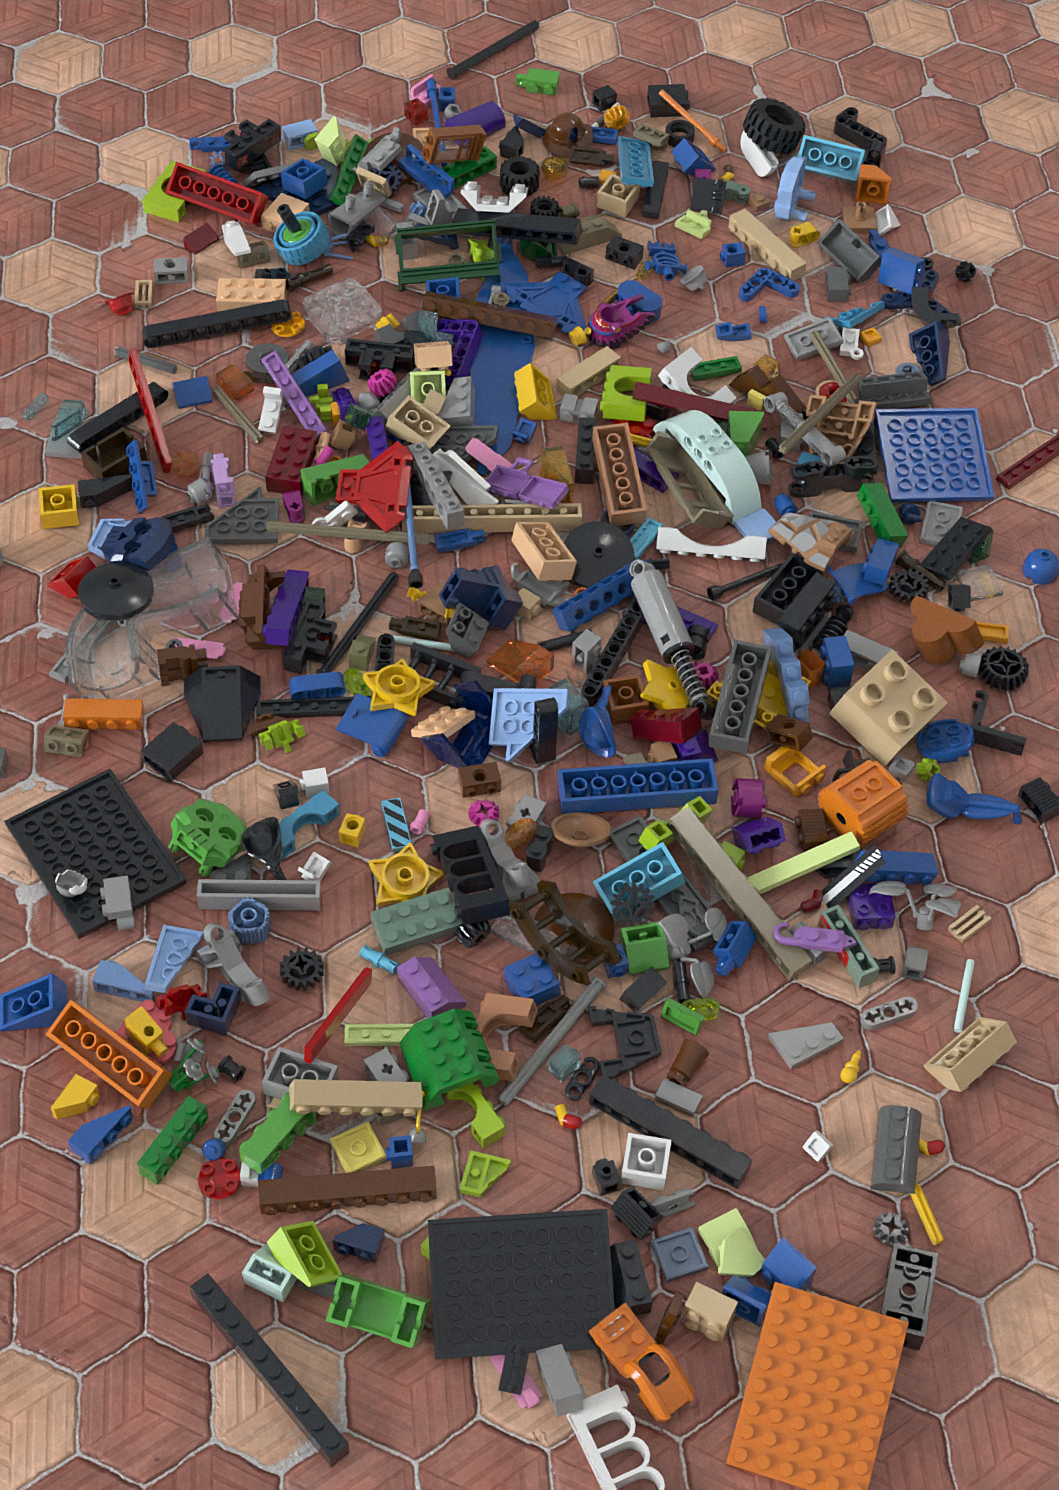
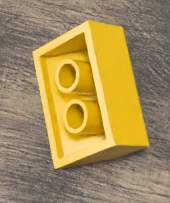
[514,363,557,420]

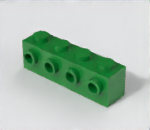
[435,146,497,190]
[857,483,909,548]
[137,1096,209,1185]

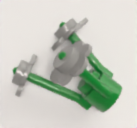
[168,1038,220,1092]

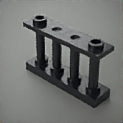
[409,642,481,709]

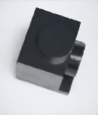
[592,1158,622,1196]

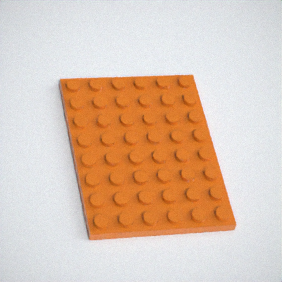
[725,1282,909,1490]

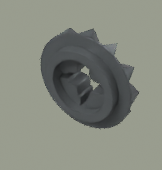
[873,1211,909,1245]

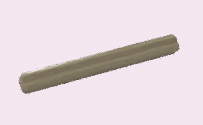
[212,385,263,443]

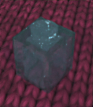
[547,1044,581,1082]

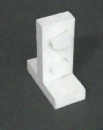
[258,386,286,435]

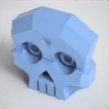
[774,155,816,222]

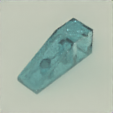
[51,399,87,441]

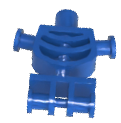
[645,241,688,281]

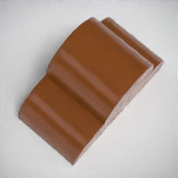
[910,595,984,664]

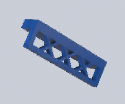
[398,144,454,199]

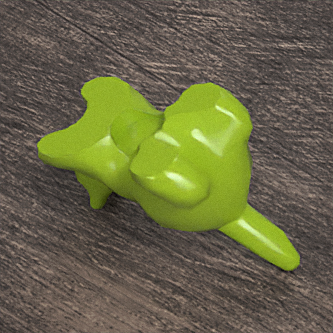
[468,238,494,282]

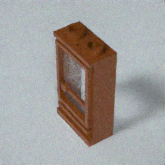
[422,125,487,165]

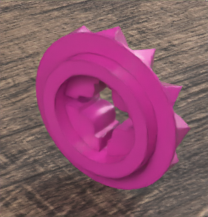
[468,799,500,826]

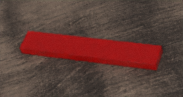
[304,967,372,1064]

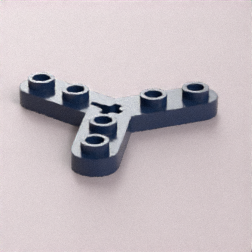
[881,270,951,326]

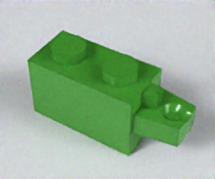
[516,68,560,96]

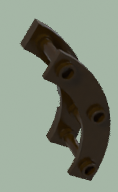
[508,880,621,985]

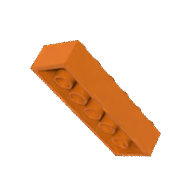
[45,999,173,1110]

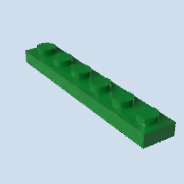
[330,134,369,206]

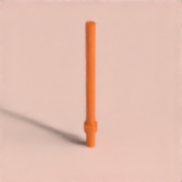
[659,89,728,154]

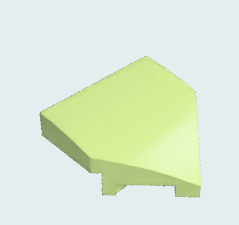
[675,210,712,239]
[717,1227,765,1278]

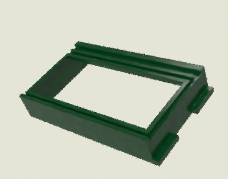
[395,219,502,291]

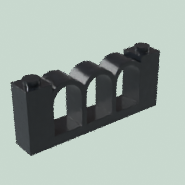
[430,825,511,926]

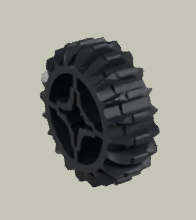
[978,646,1029,692]

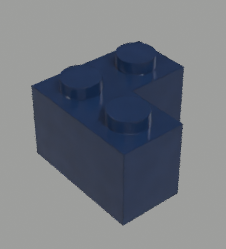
[185,982,241,1035]

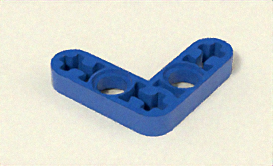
[739,267,800,302]

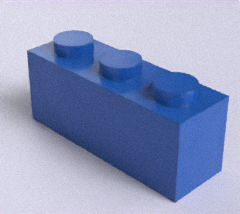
[862,538,899,586]

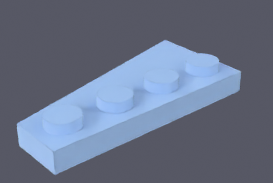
[144,925,203,993]

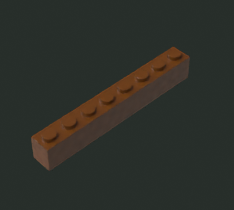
[421,291,557,339]
[259,1166,437,1215]

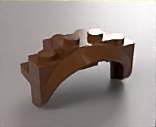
[238,564,286,650]

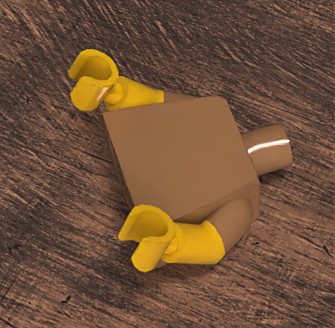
[407,585,455,627]

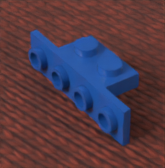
[126,440,158,514]

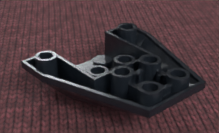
[184,665,261,742]

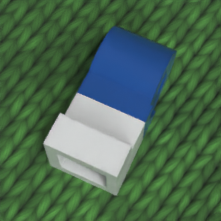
[240,1162,283,1187]

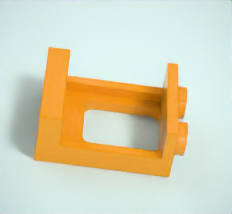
[764,746,826,798]

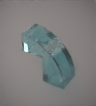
[417,310,453,348]

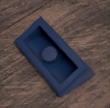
[513,115,546,138]

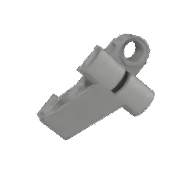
[480,818,539,902]
[196,923,270,1006]

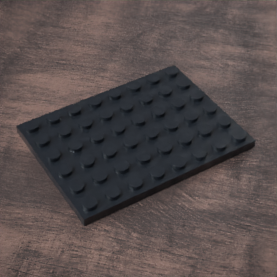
[4,769,187,939]
[428,1209,615,1360]

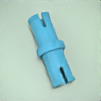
[359,945,400,975]

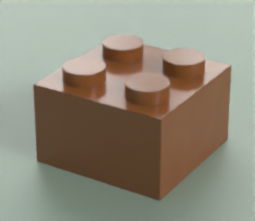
[602,675,649,724]

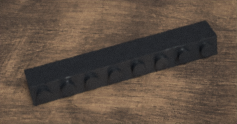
[452,208,583,245]
[589,1075,752,1189]

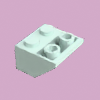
[242,1244,297,1302]

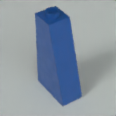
[291,350,350,397]

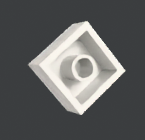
[621,1133,671,1191]

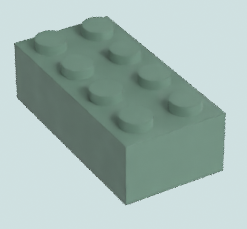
[371,887,462,956]

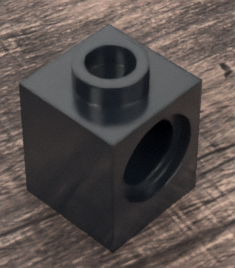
[948,584,971,612]

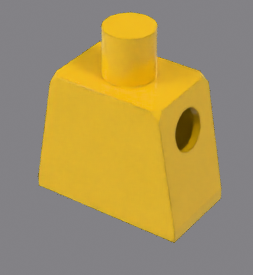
[125,1006,168,1057]

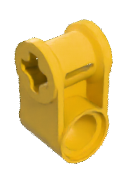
[788,221,820,248]

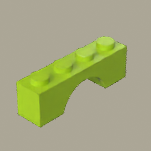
[638,796,713,850]
[443,1082,506,1149]

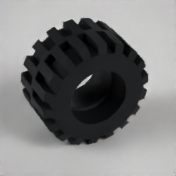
[500,156,540,197]

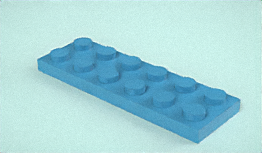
[617,136,654,187]

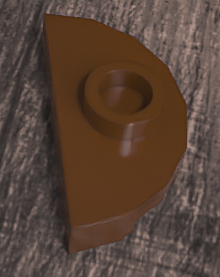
[250,713,285,738]

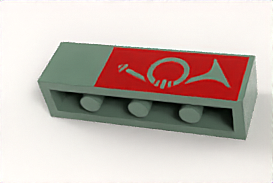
[818,905,880,989]

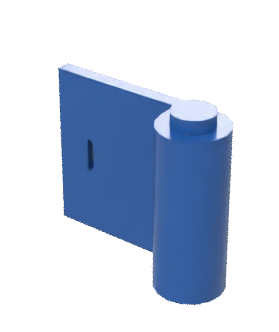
[336,693,409,757]

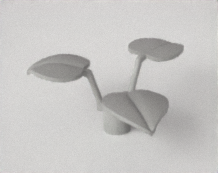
[870,881,961,930]
[658,908,728,999]

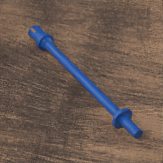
[426,78,448,167]

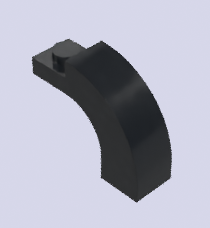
[911,287,961,328]

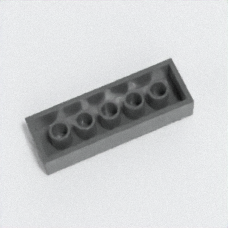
[709,639,772,754]

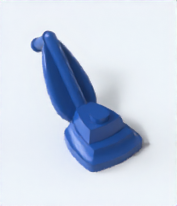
[927,773,1022,824]

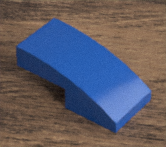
[715,322,752,341]

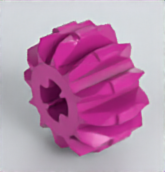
[367,369,398,398]
[693,661,719,690]

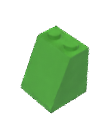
[726,411,764,457]

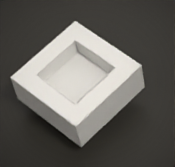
[802,1130,833,1162]

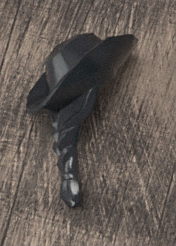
[241,816,287,880]

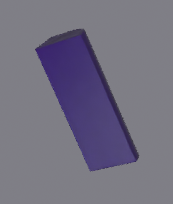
[445,101,506,146]
[633,447,679,493]

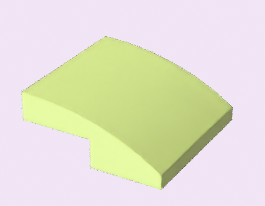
[698,1208,757,1268]

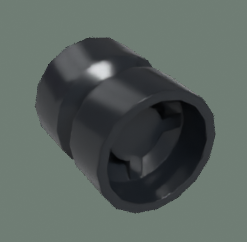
[687,624,710,660]

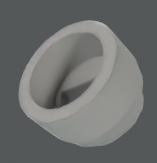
[657,340,671,353]

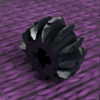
[456,920,491,948]

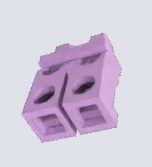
[210,453,236,508]

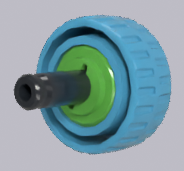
[273,204,330,266]

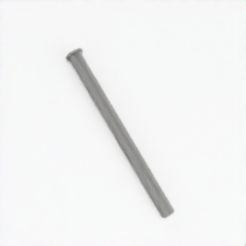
[498,976,606,1106]

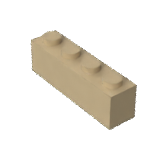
[556,346,621,396]

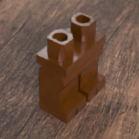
[156,644,208,687]

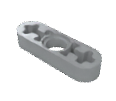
[860,997,918,1030]
[214,1090,256,1147]

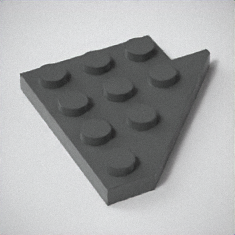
[429,425,499,462]
[205,487,279,544]

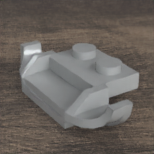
[352,127,402,172]
[511,562,572,607]

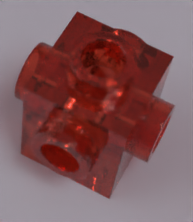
[404,98,428,126]

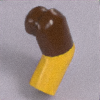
[720,164,734,181]

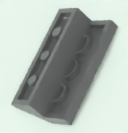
[857,371,932,409]

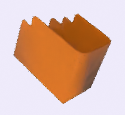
[794,648,825,689]

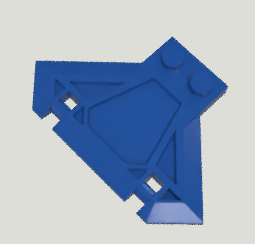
[505,271,587,334]

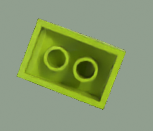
[267,1221,342,1287]

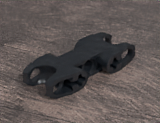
[788,456,878,497]

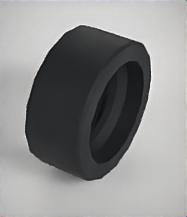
[665,120,695,147]

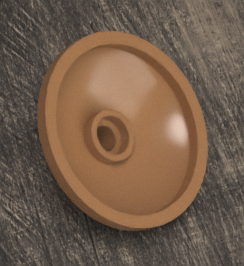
[551,812,611,848]

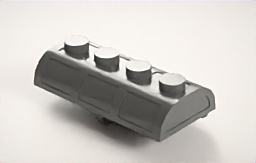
[817,219,881,282]
[871,1105,922,1194]

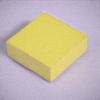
[747,389,766,411]

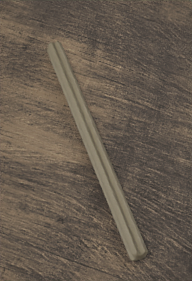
[810,330,880,447]
[778,374,861,454]
[266,521,429,544]

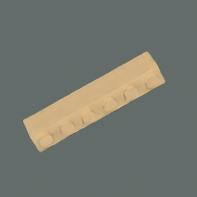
[728,208,807,281]
[289,1079,422,1116]

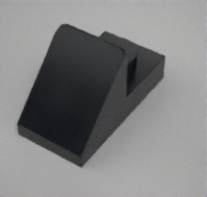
[273,780,299,809]

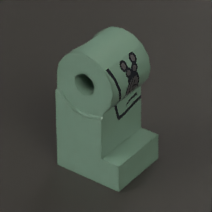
[723,180,750,204]

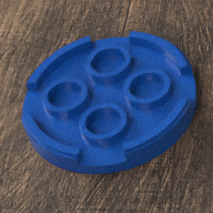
[916,719,975,761]

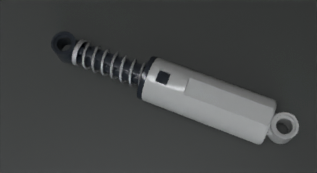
[630,559,716,720]

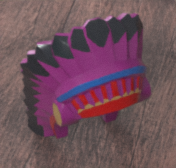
[587,294,656,349]

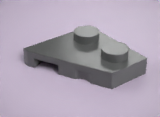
[211,853,252,880]

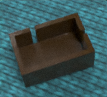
[81,427,147,479]

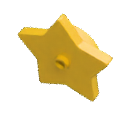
[363,659,435,716]
[640,659,691,710]
[369,843,444,906]

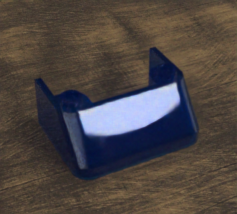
[420,680,493,768]

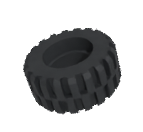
[743,98,805,154]

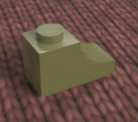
[348,635,376,671]

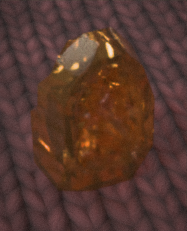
[504,818,537,850]

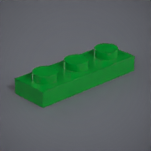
[690,356,742,381]

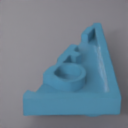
[824,301,885,328]

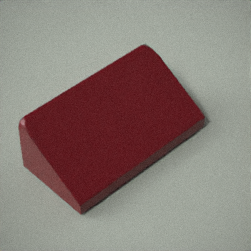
[183,223,219,255]

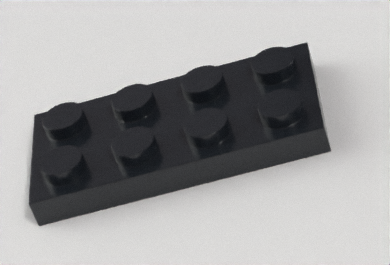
[920,517,991,581]

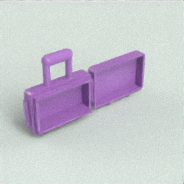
[485,457,569,509]

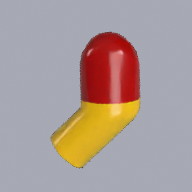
[555,1104,583,1129]
[919,1137,945,1156]

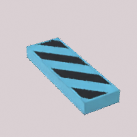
[381,798,411,853]

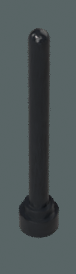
[707,563,783,601]

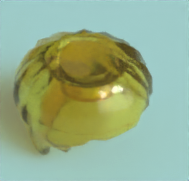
[541,156,568,181]

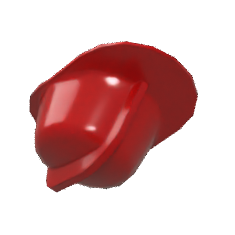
[97,292,135,316]

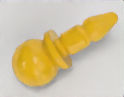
[840,1050,861,1084]

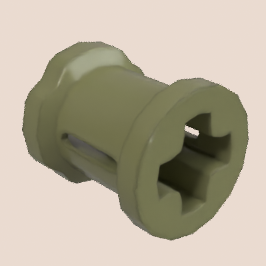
[559,202,579,218]

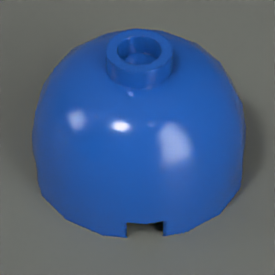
[1022,548,1059,585]

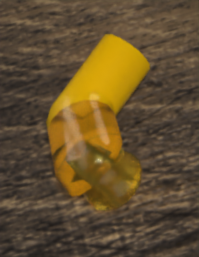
[366,234,389,247]

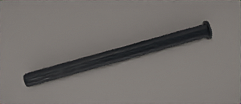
[446,20,539,80]
[316,572,399,674]

